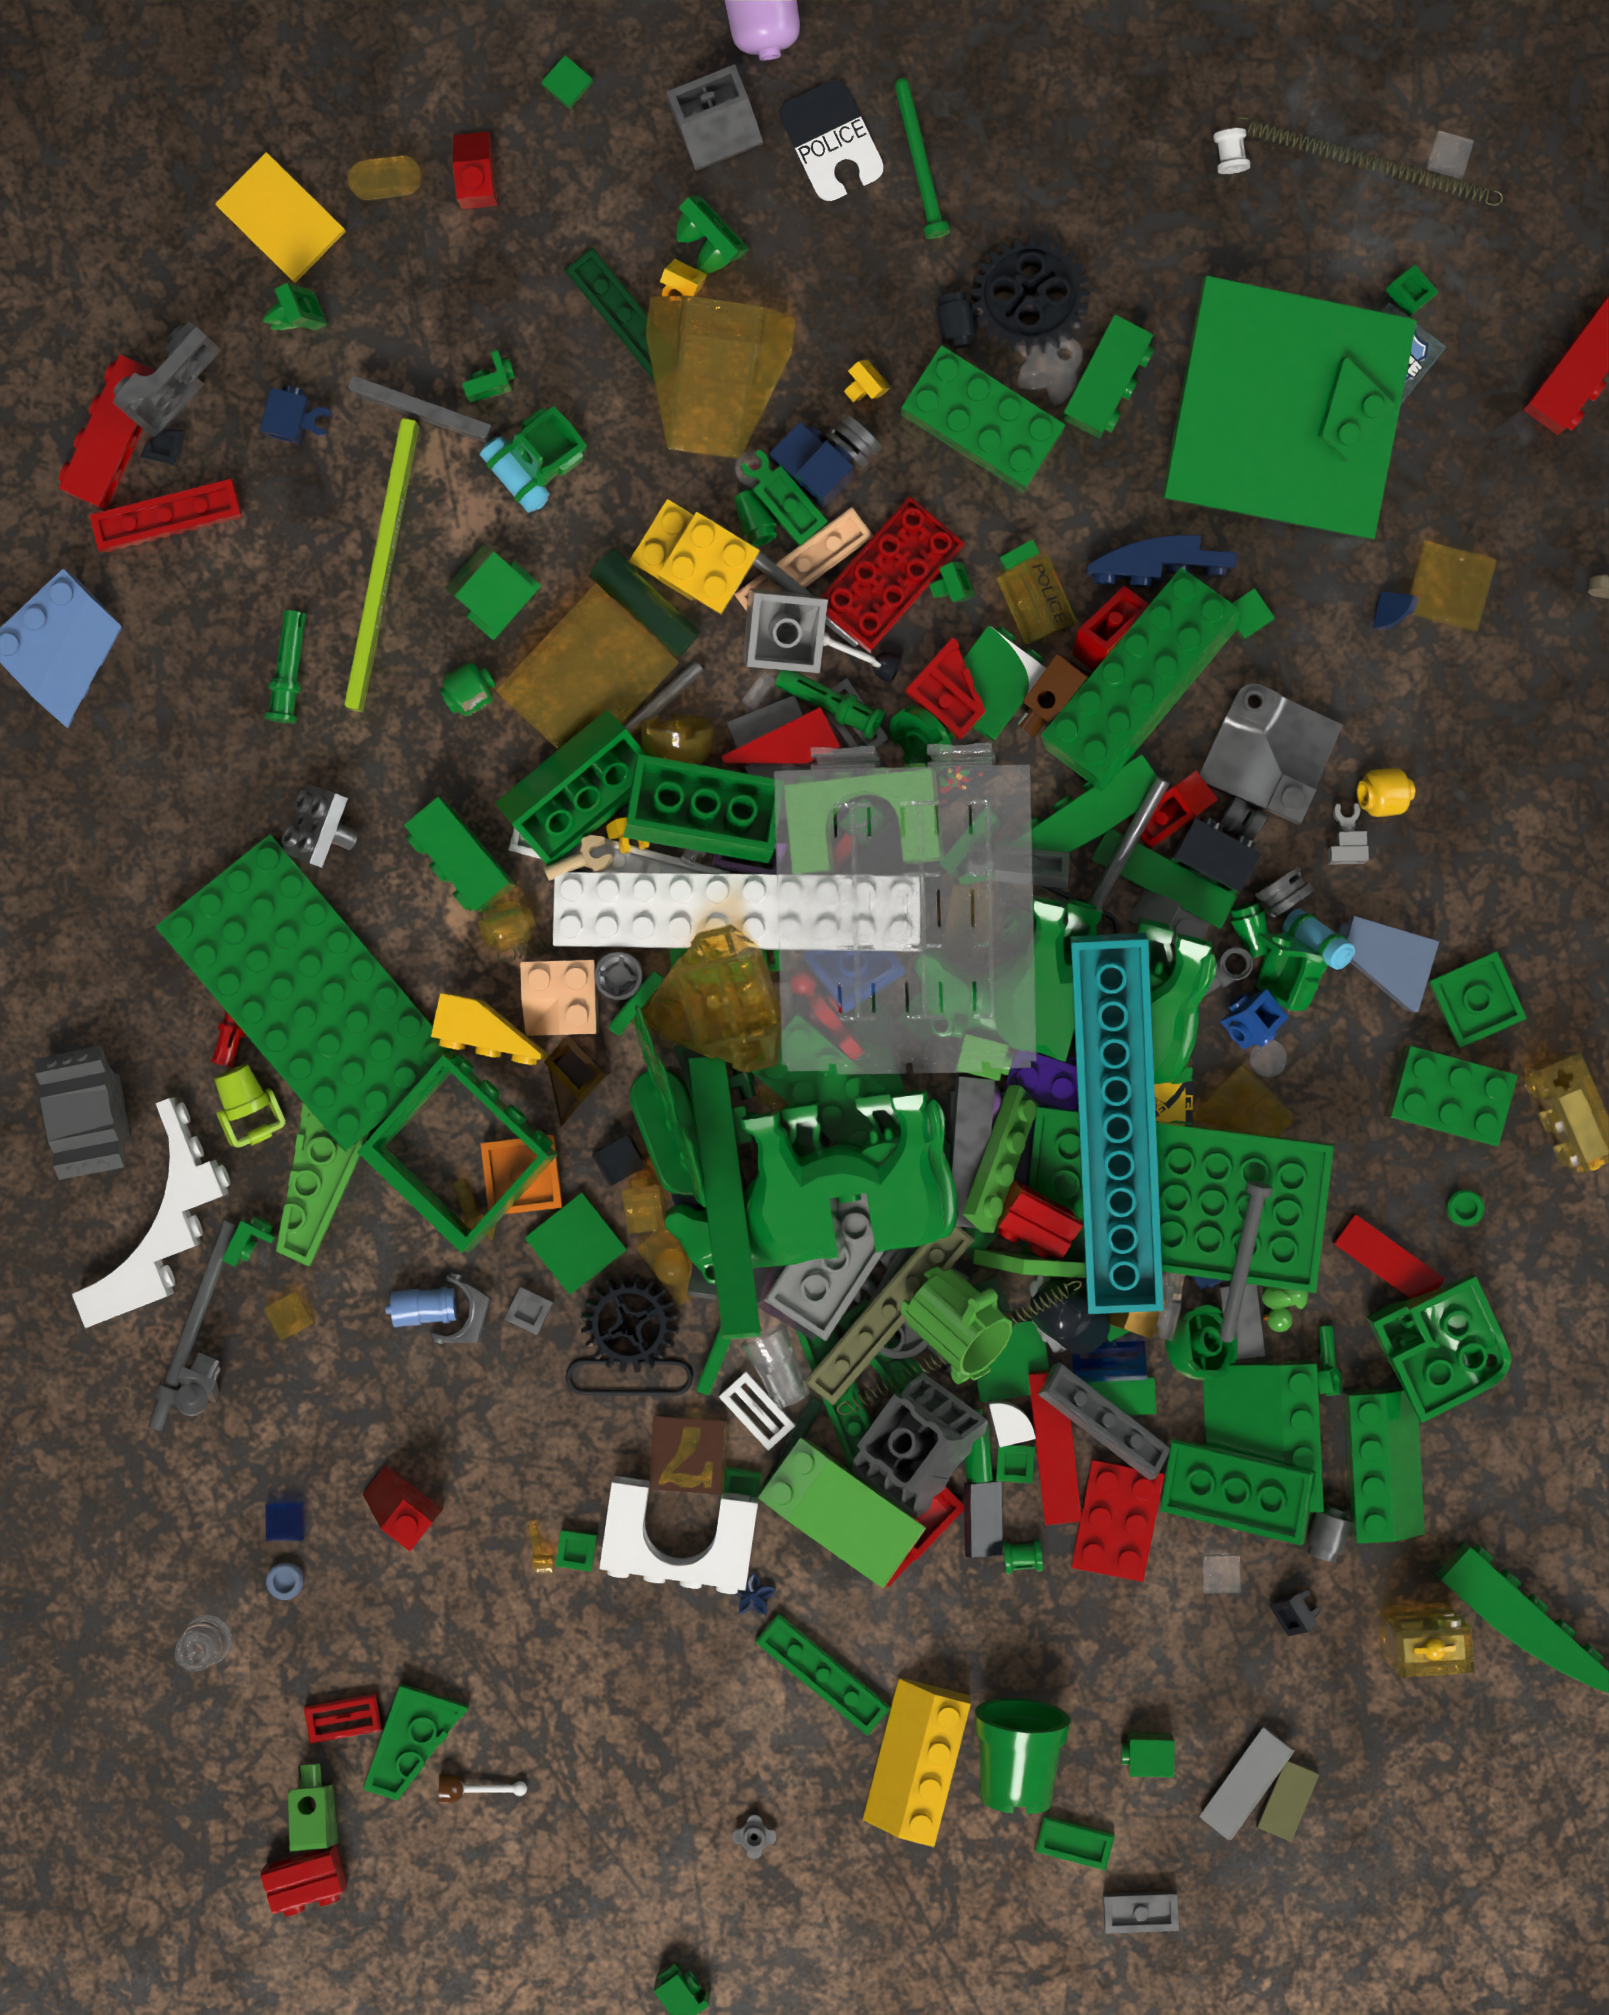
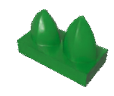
[676,195,750,274]
[263,283,328,331]

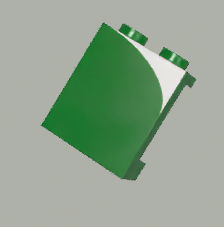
[963,625,1046,743]

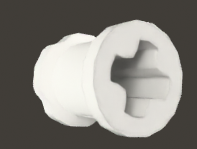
[1213,128,1251,174]

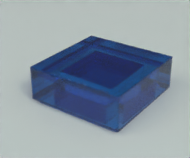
[265,1502,305,1541]

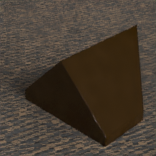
[544,1036,610,1127]

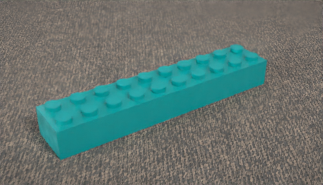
[1070,933,1164,1314]

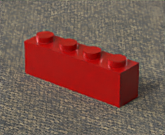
[1522,293,1609,436]
[58,354,156,511]

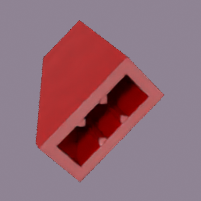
[363,1465,443,1552]

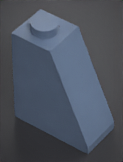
[1338,916,1439,1012]

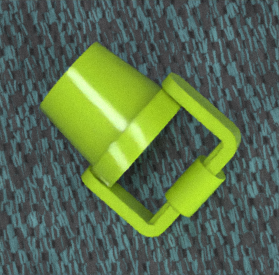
[214,1064,285,1148]

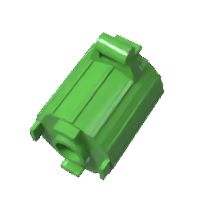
[900,1266,1013,1384]

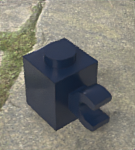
[260,385,334,445]

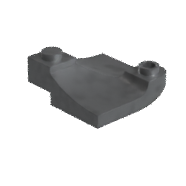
[113,321,221,437]
[1199,684,1343,825]

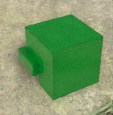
[445,544,542,641]

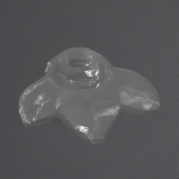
[1018,336,1083,406]

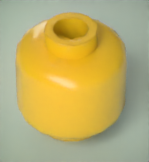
[1357,767,1415,817]

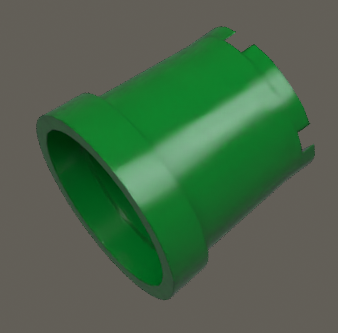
[975,1698,1071,1814]

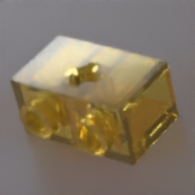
[622,1176,667,1234]

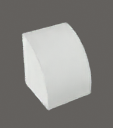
[988,1400,1036,1447]

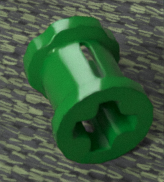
[1003,1539,1043,1575]

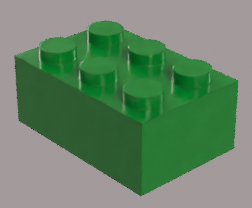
[404,797,516,913]
[1384,1046,1518,1147]

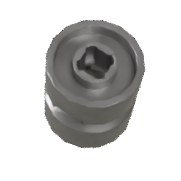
[594,952,645,1000]

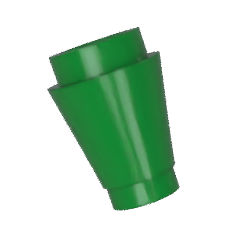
[733,490,777,547]
[1230,901,1270,958]

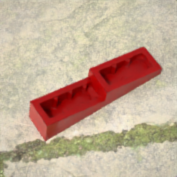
[1028,1369,1082,1525]

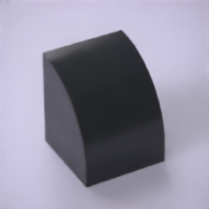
[591,1134,647,1187]

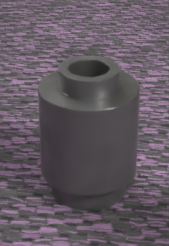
[1307,1505,1353,1563]

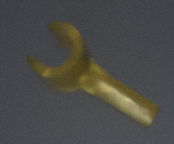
[527,1524,554,1574]

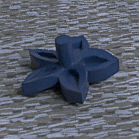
[736,1572,776,1615]

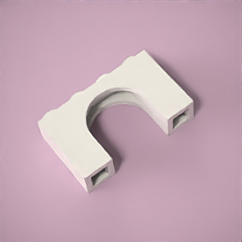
[599,1475,759,1594]

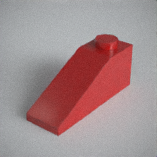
[721,707,840,768]

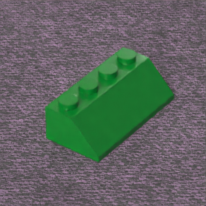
[495,709,647,866]
[1343,1388,1425,1544]

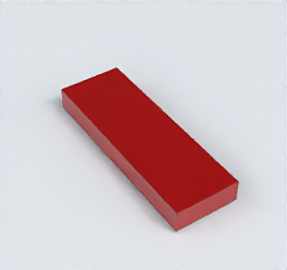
[1333,1214,1445,1299]

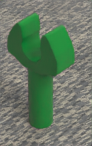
[1317,1326,1342,1396]

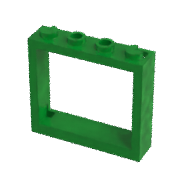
[357,1054,558,1253]

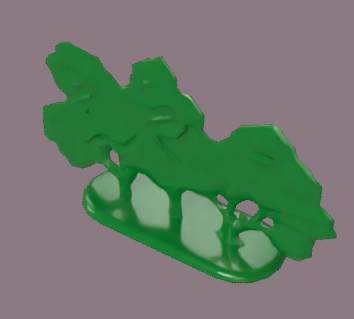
[629,1004,707,1207]

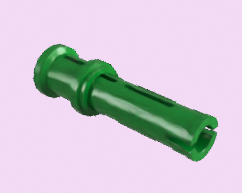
[264,610,307,724]
[775,670,885,740]

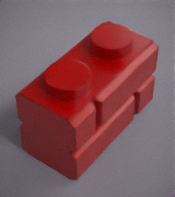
[997,1180,1083,1259]
[260,1845,347,1917]

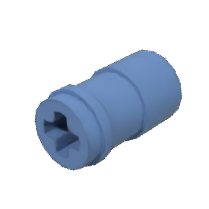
[385,1286,457,1327]

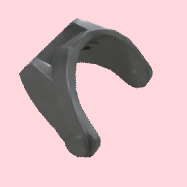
[430,1272,492,1344]

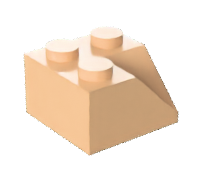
[520,960,599,1036]

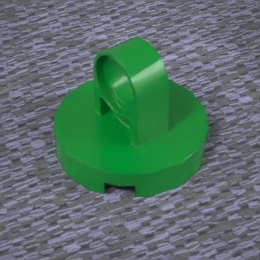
[889,705,955,773]

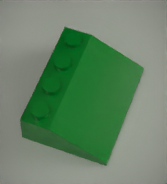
[1202,1360,1324,1513]

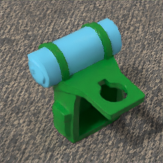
[479,406,587,513]
[1255,909,1355,1011]

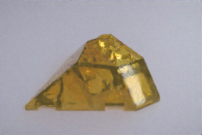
[632,924,784,1073]

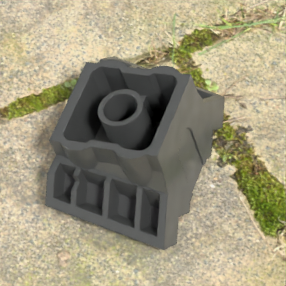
[35,1045,131,1180]
[852,1373,988,1519]

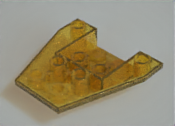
[646,296,796,459]

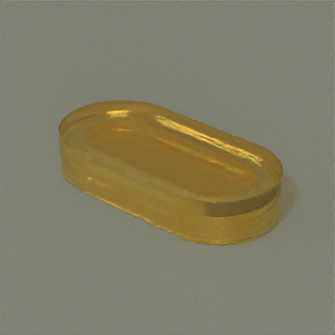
[348,156,422,200]

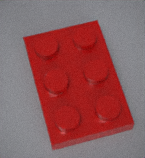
[1070,1458,1164,1582]

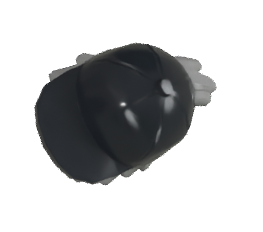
[1029,1275,1111,1355]

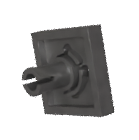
[282,783,358,867]

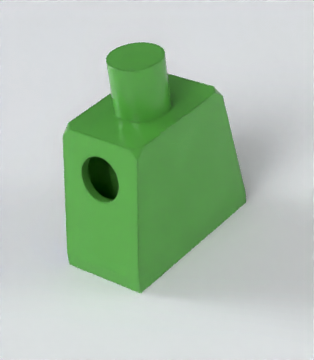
[288,1764,338,1851]

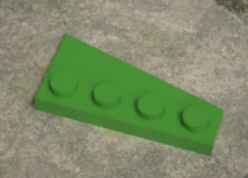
[276,1103,372,1267]

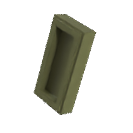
[1256,1760,1320,1842]

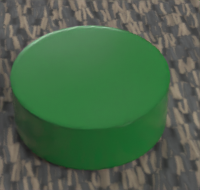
[1445,1189,1484,1227]

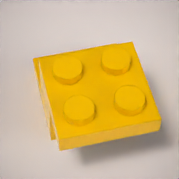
[629,499,760,615]

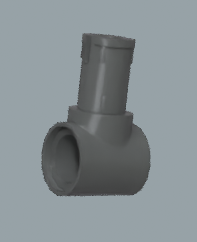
[1205,947,1253,996]

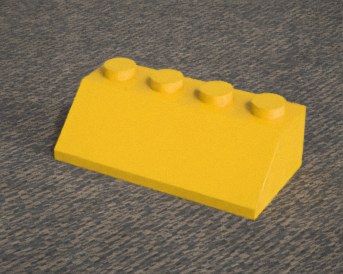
[863,1677,971,1847]

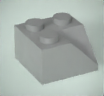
[742,588,828,673]

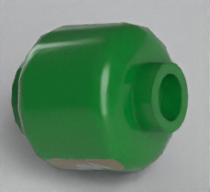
[439,662,497,717]

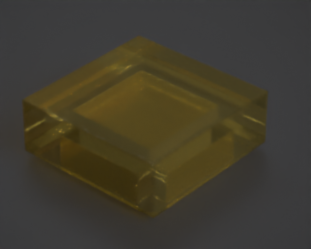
[264,1291,315,1341]

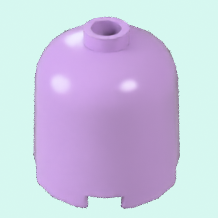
[724,0,800,61]

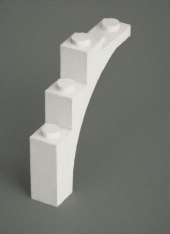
[72,1097,231,1328]

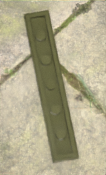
[805,1226,975,1405]

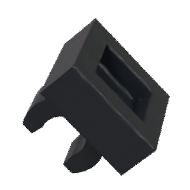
[1269,1590,1320,1636]

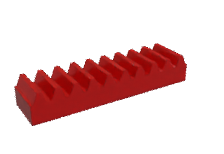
[89,479,243,552]

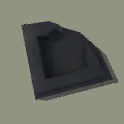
[140,430,186,467]

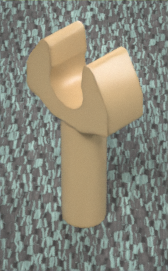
[544,835,613,881]

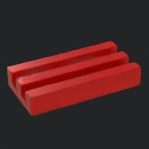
[304,1692,383,1744]

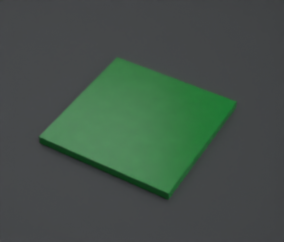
[1161,276,1417,540]

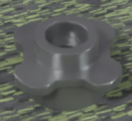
[732,1814,776,1859]

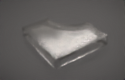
[1154,1272,1185,1341]

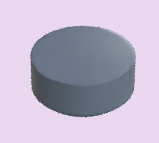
[266,1562,305,1600]

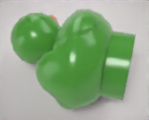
[1262,1286,1308,1332]

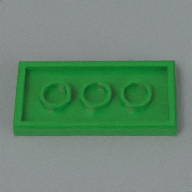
[1160,1438,1317,1545]

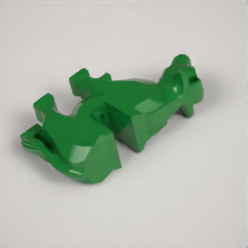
[914,895,1217,1084]
[664,1089,958,1284]

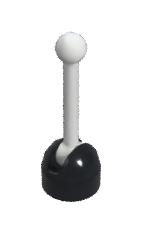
[823,632,903,684]

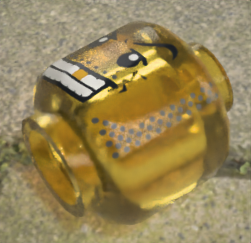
[478,899,536,952]

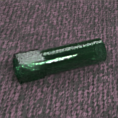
[588,548,701,658]

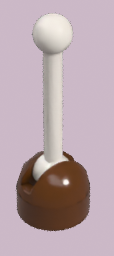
[439,1774,527,1804]

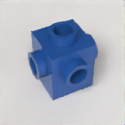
[1220,989,1289,1050]

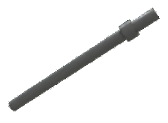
[148,1220,238,1431]

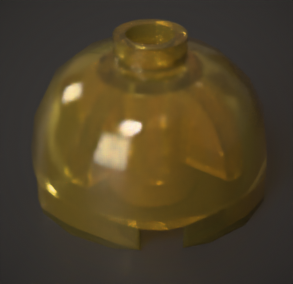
[640,713,714,765]

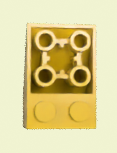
[431,993,548,1065]

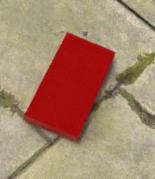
[820,496,965,653]

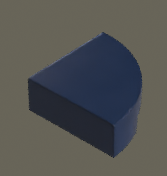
[1373,591,1419,630]

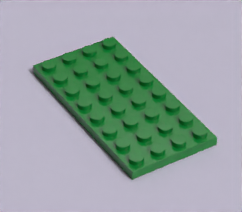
[155,835,457,1152]
[1021,1105,1335,1293]

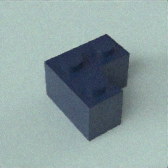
[769,422,853,509]

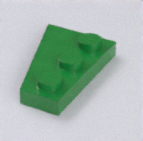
[363,1683,469,1801]

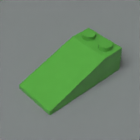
[758,1438,926,1588]

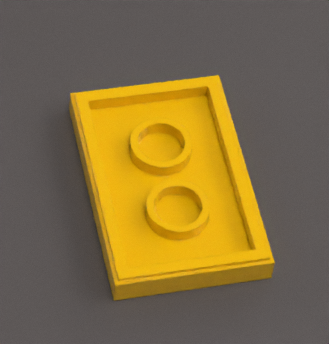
[215,152,346,283]

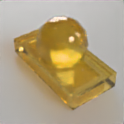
[636,1226,693,1306]

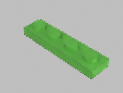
[963,1085,1039,1233]

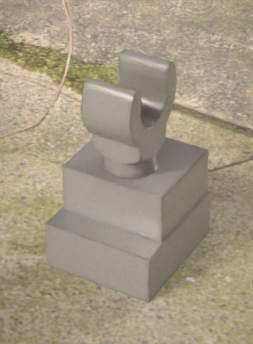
[1327,803,1369,865]

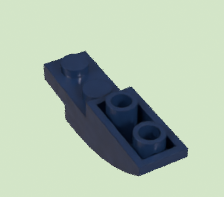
[1085,535,1237,587]

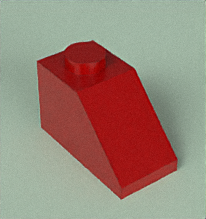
[453,132,498,210]
[1072,586,1150,671]
[1127,770,1218,849]

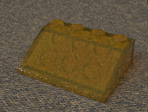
[496,583,679,750]

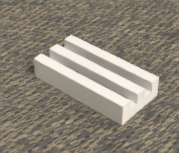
[719,1371,796,1451]

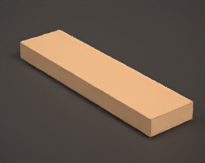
[734,507,874,612]

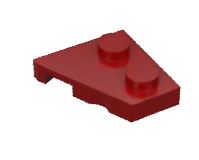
[905,637,986,741]

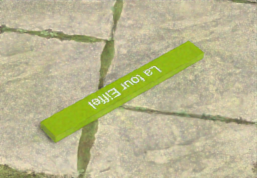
[344,418,420,713]

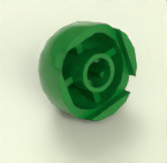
[1165,1305,1238,1381]

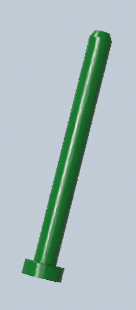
[895,78,950,239]

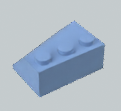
[0,569,123,728]

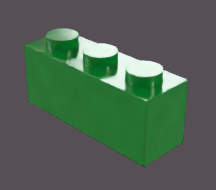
[1061,315,1155,439]

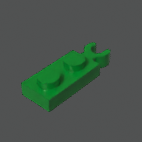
[740,450,828,546]

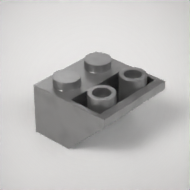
[666,64,763,171]

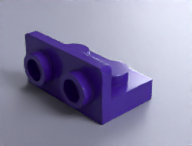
[1004,1049,1078,1110]

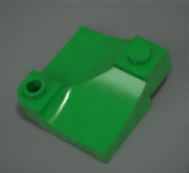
[1366,1274,1511,1423]

